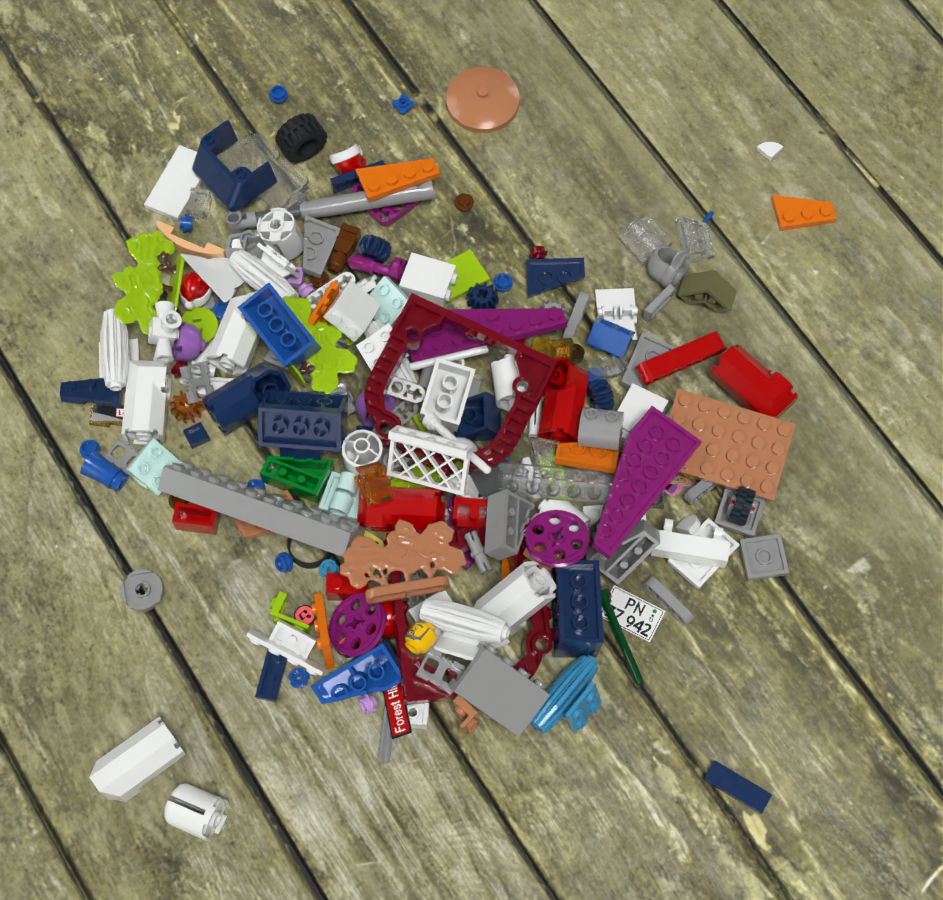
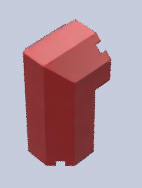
[709,344,798,418]
[537,357,589,446]
[357,486,446,532]

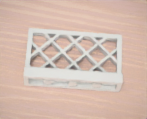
[387,425,474,496]

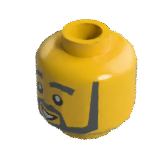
[405,622,437,655]

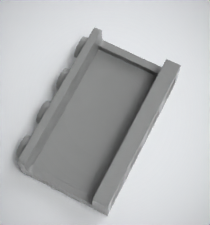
[448,643,550,737]

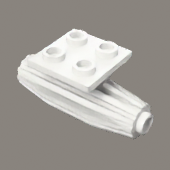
[230,243,300,298]
[99,308,139,391]
[356,320,418,394]
[419,599,511,661]

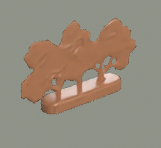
[339,519,466,604]

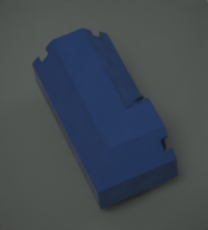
[202,363,291,435]

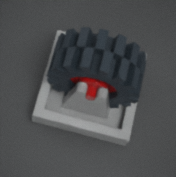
[714,486,765,538]

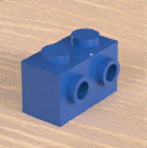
[587,317,635,358]

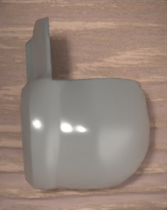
[647,245,691,288]

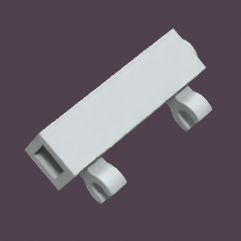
[651,518,730,568]

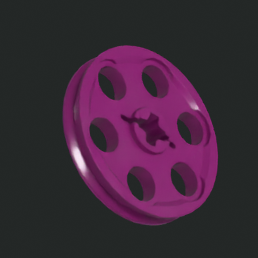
[525,510,589,568]
[329,593,386,657]

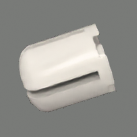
[257,207,303,260]
[164,783,229,842]

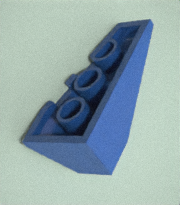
[311,638,401,704]

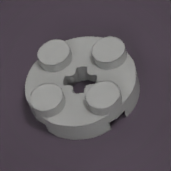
[120,569,164,612]

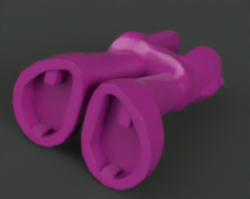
[348,255,408,282]

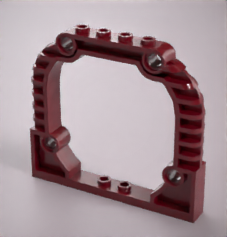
[364,293,558,477]
[383,527,554,705]

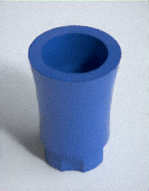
[80,450,128,492]

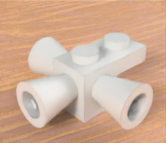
[148,301,182,363]

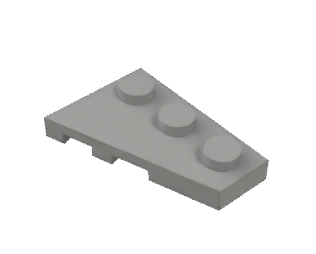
[620,332,676,388]

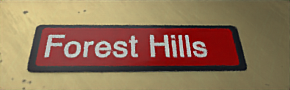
[383,682,412,739]

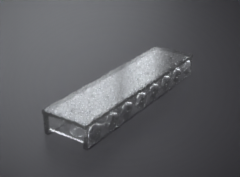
[495,462,666,509]

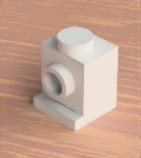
[407,703,429,729]

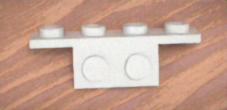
[246,619,326,676]

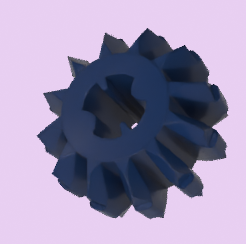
[358,235,392,263]
[466,282,499,309]
[587,379,615,410]

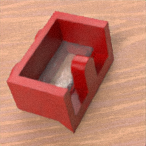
[452,496,488,528]

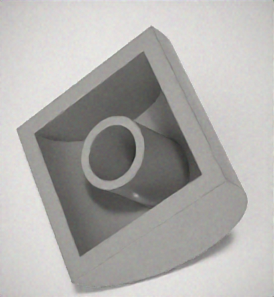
[578,407,624,450]

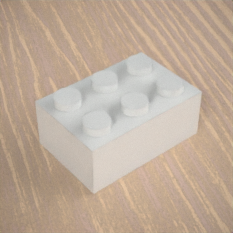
[418,358,476,432]

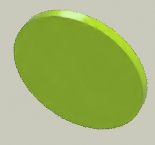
[181,307,218,344]

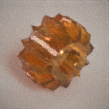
[170,390,205,424]

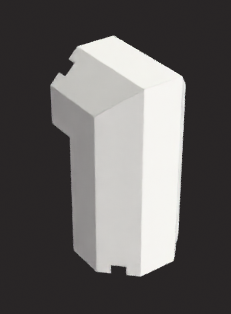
[207,291,261,376]
[121,360,171,445]
[473,561,556,635]
[89,717,186,802]

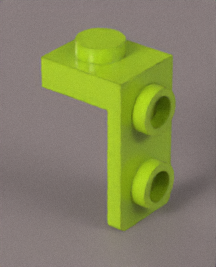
[269,591,311,634]

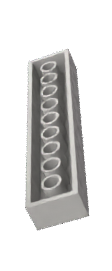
[158,461,366,557]

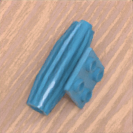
[530,654,602,734]

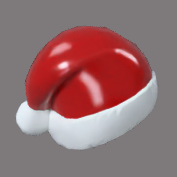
[329,144,366,174]
[179,272,213,310]

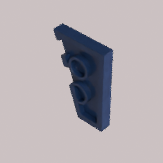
[526,258,585,298]
[59,378,122,408]

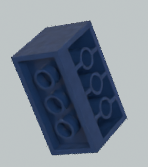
[258,389,348,452]
[551,560,604,658]

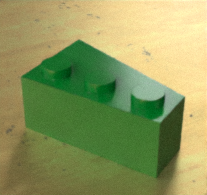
[260,456,335,504]

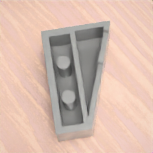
[484,489,535,560]
[586,519,660,585]

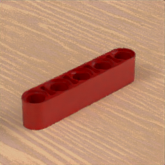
[635,331,727,386]

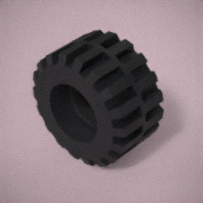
[275,113,327,163]

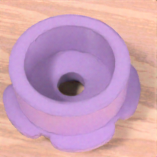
[297,283,315,298]
[358,694,378,715]

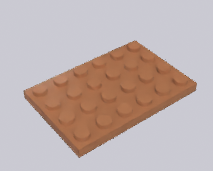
[669,389,796,502]

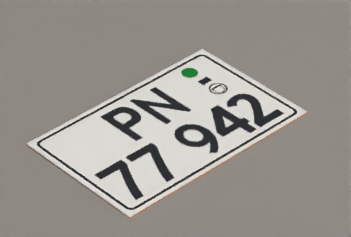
[602,585,665,642]

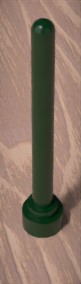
[601,589,644,685]

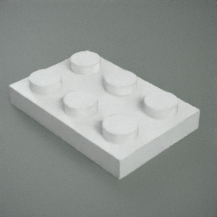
[667,518,740,590]

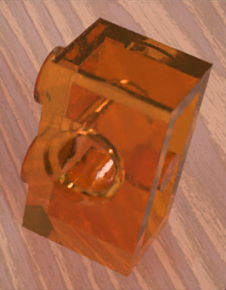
[354,461,393,506]

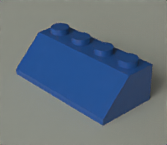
[238,283,321,368]

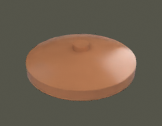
[446,67,520,133]

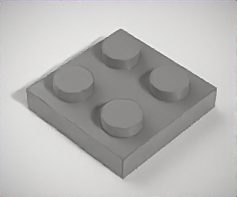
[739,534,790,581]

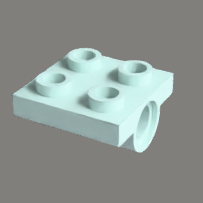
[369,276,409,328]
[126,438,182,496]
[318,471,371,521]

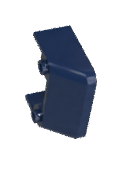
[192,120,278,212]

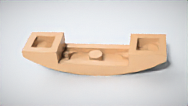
[155,220,226,259]

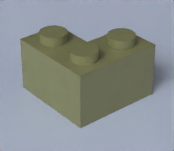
[678,270,737,313]

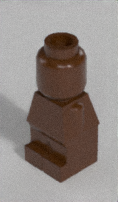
[327,223,361,275]

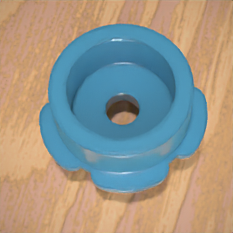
[319,559,339,578]

